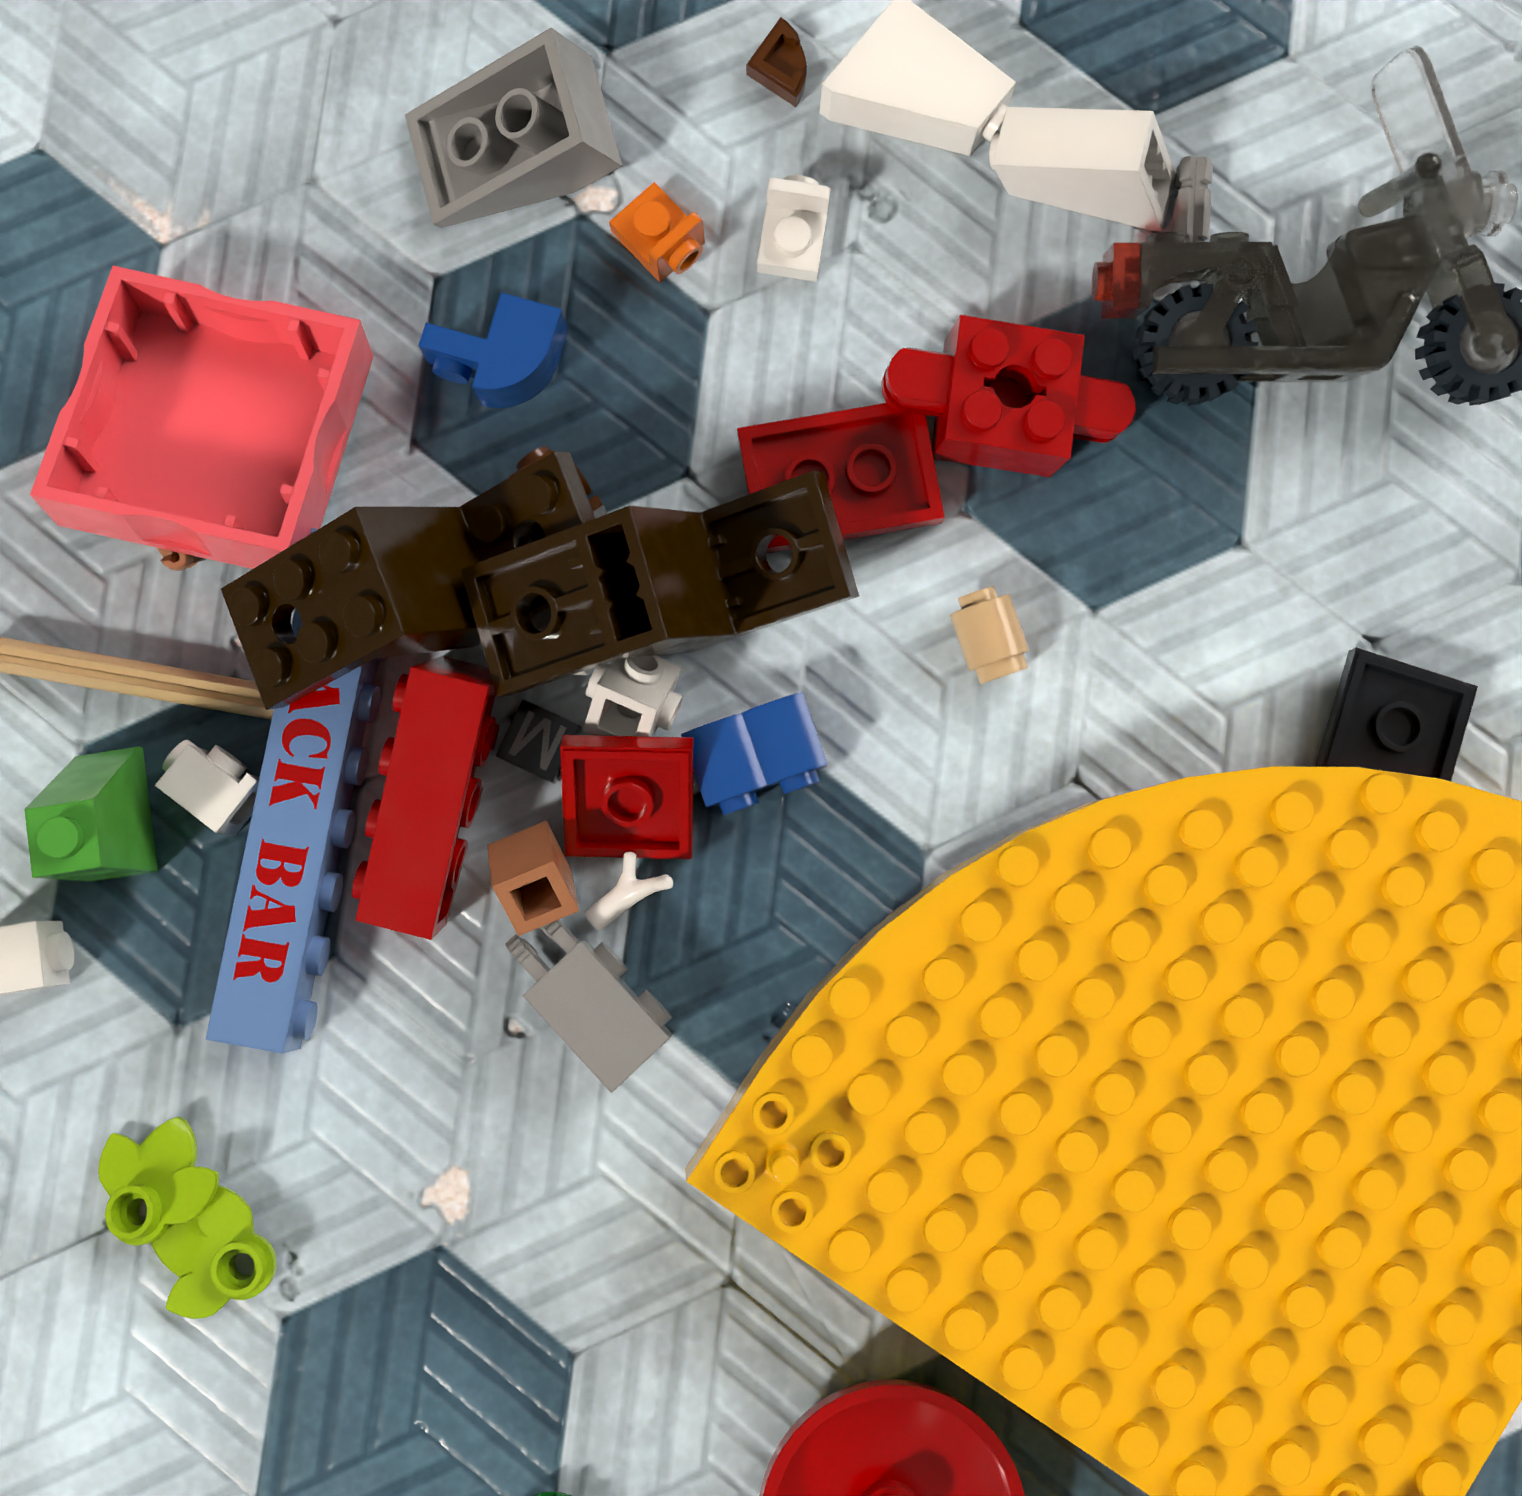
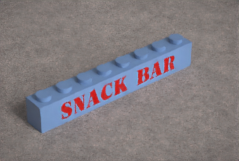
[205,528,388,1054]

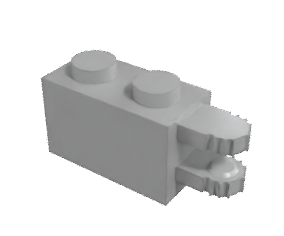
[505,920,673,1093]

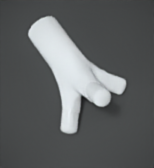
[585,852,673,931]

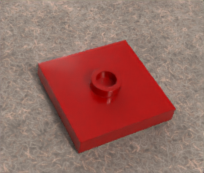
[560,735,693,859]

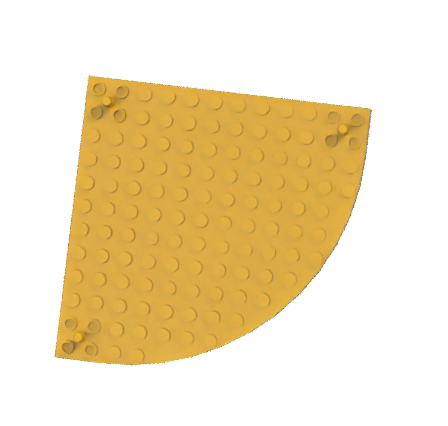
[685,766,1522,1496]

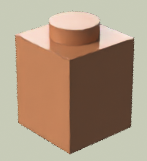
[487,820,579,936]

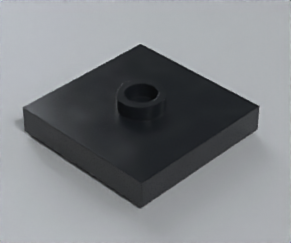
[1315,647,1478,781]

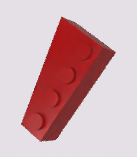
[352,656,501,940]

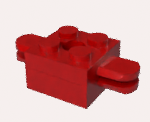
[881,315,1136,477]

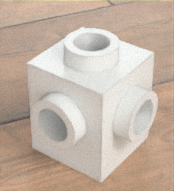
[582,655,683,737]

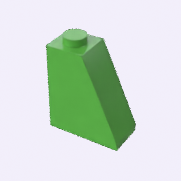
[24,746,158,882]

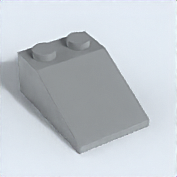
[405,28,622,228]

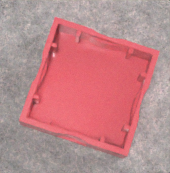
[30,266,374,569]

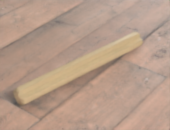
[0,637,274,720]

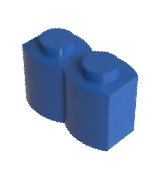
[681,692,828,816]

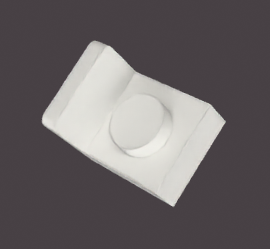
[757,175,831,282]

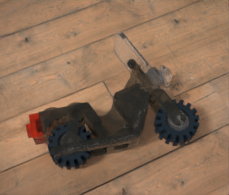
[1092,45,1522,406]

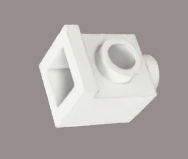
[155,740,260,836]

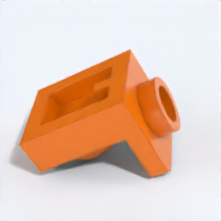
[609,182,705,283]

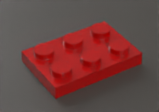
[737,403,945,554]

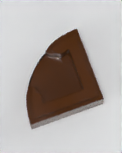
[746,17,807,107]

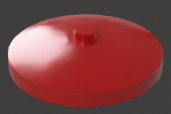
[759,1379,1025,1496]

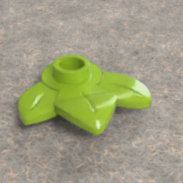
[98,1117,219,1246]
[151,1185,277,1319]

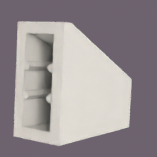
[819,0,1016,156]
[989,107,1176,231]

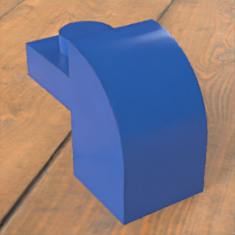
[418,292,568,408]

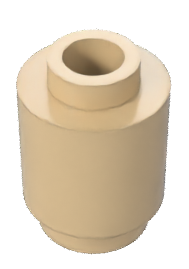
[950,586,1029,684]

